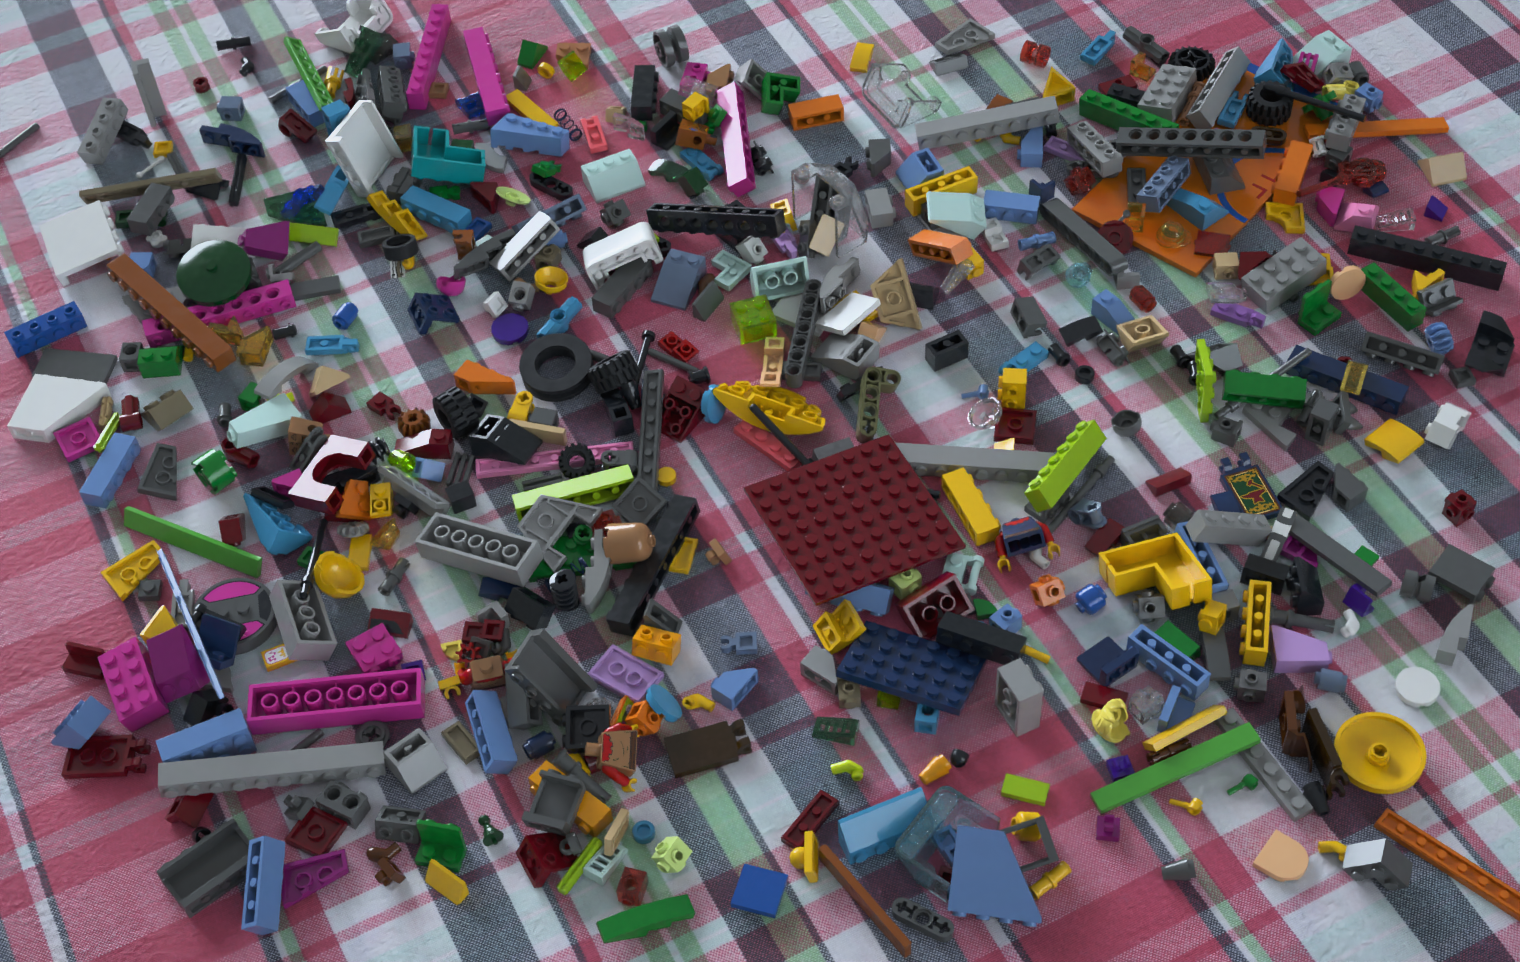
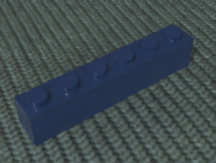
[1286,345,1409,415]

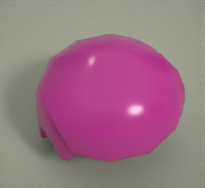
[436,276,466,297]

